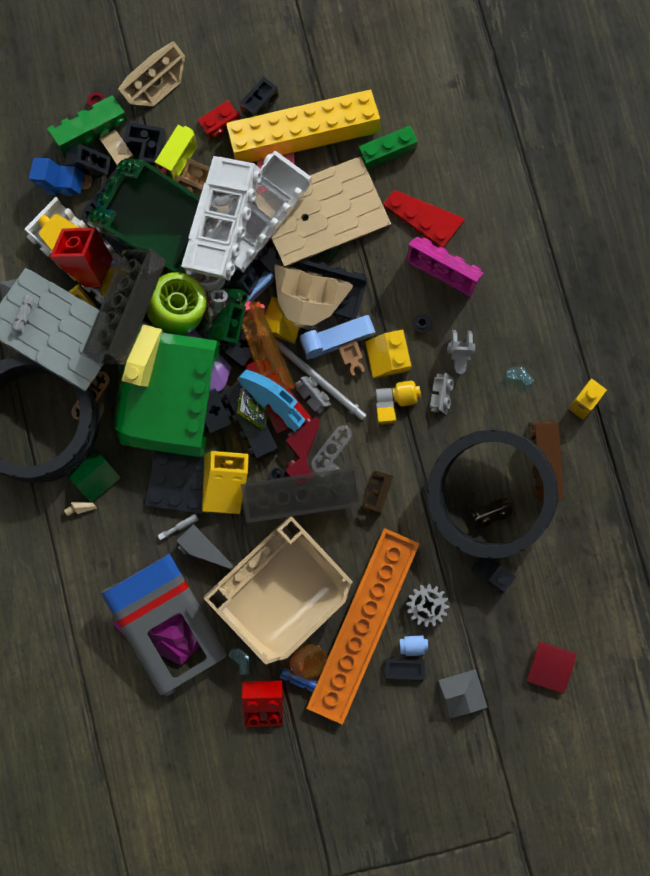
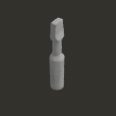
[158,514,199,541]

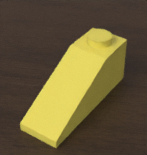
[122,325,162,387]

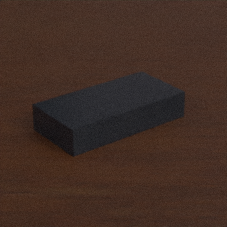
[385,659,425,680]

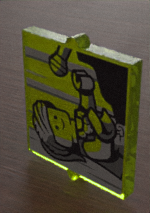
[237,388,268,430]

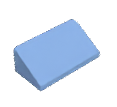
[247,271,274,302]

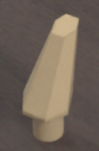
[64,501,97,516]

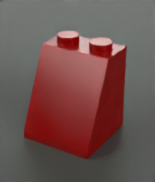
[50,227,113,288]

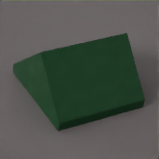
[67,450,121,503]

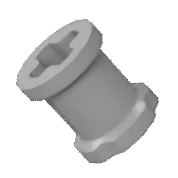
[210,289,228,314]

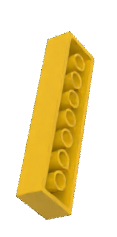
[227,90,381,163]

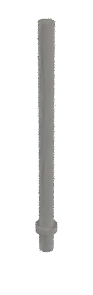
[267,335,367,420]

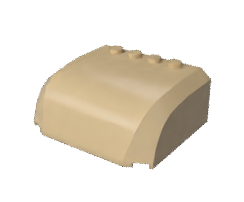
[203,516,353,664]

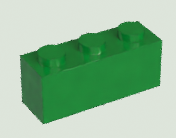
[359,126,418,170]

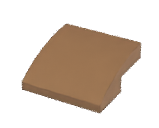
[176,159,210,197]

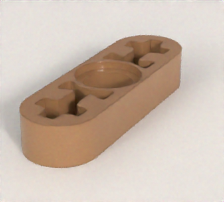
[72,371,110,421]

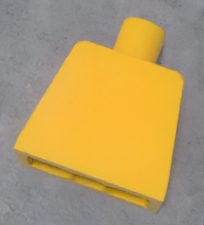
[38,214,79,250]
[568,378,607,420]

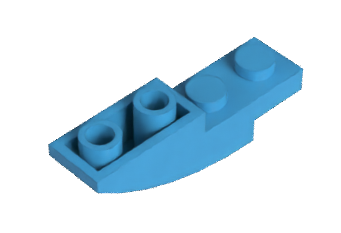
[237,370,305,432]

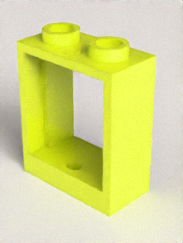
[155,125,197,181]

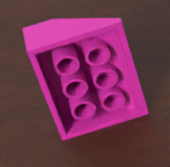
[406,237,484,297]

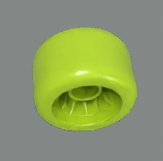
[146,272,207,335]

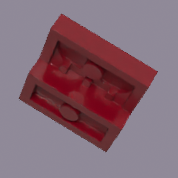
[527,641,577,694]

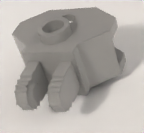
[447,330,475,375]

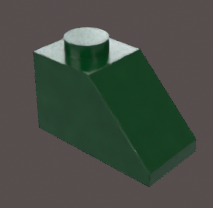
[209,302,246,344]

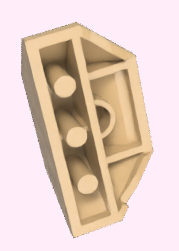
[118,41,185,106]

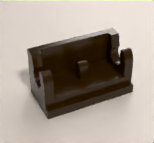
[361,471,393,515]

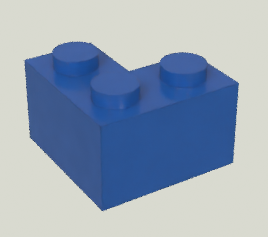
[29,158,85,196]

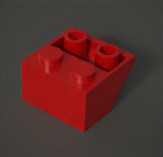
[242,680,284,727]

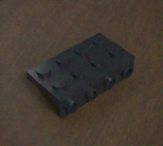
[293,259,368,320]

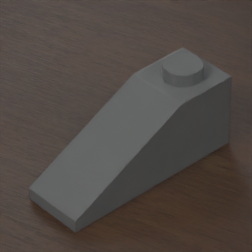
[176,524,234,570]

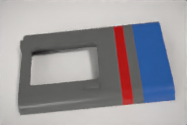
[100,553,228,696]

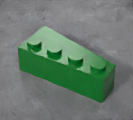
[47,95,127,159]

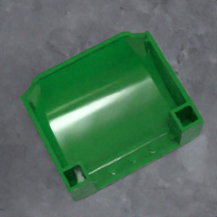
[112,330,221,457]

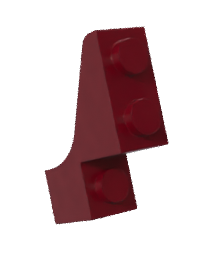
[285,417,320,490]

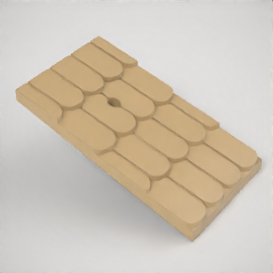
[255,157,392,267]

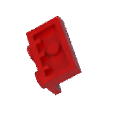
[198,100,241,140]

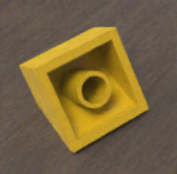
[365,330,411,378]

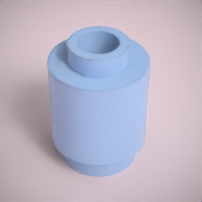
[400,635,428,656]

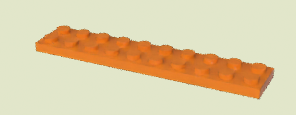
[306,528,420,725]

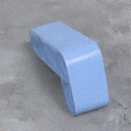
[300,315,376,359]

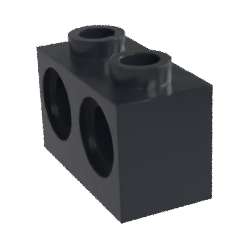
[239,76,279,118]

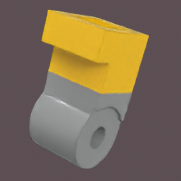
[376,388,396,425]

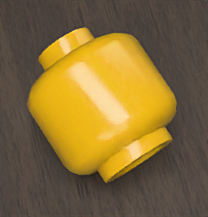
[393,381,421,406]

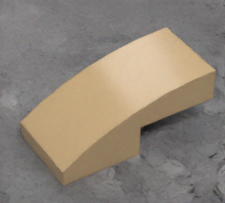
[99,129,134,165]

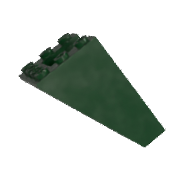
[87,158,218,273]

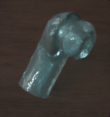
[506,367,534,386]
[229,648,249,674]

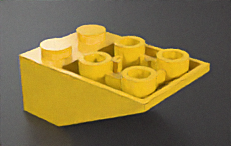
[202,451,248,514]

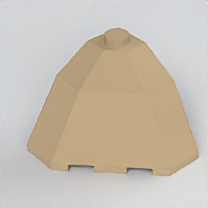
[274,264,353,328]

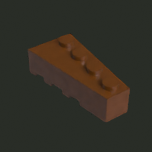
[529,420,564,502]

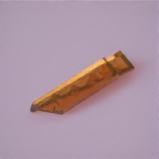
[242,302,295,391]

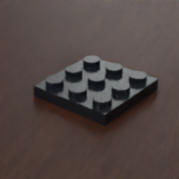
[145,450,204,515]

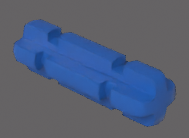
[280,668,318,693]

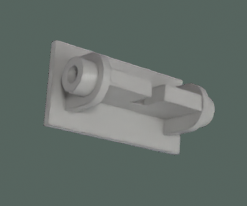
[430,373,454,415]
[295,376,331,414]

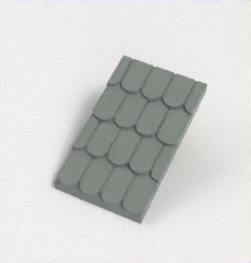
[0,268,129,391]

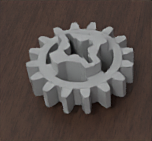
[406,584,449,627]

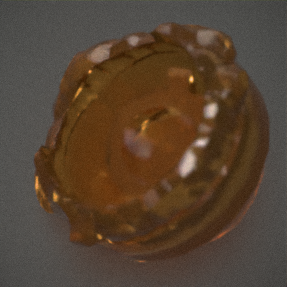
[290,644,327,679]

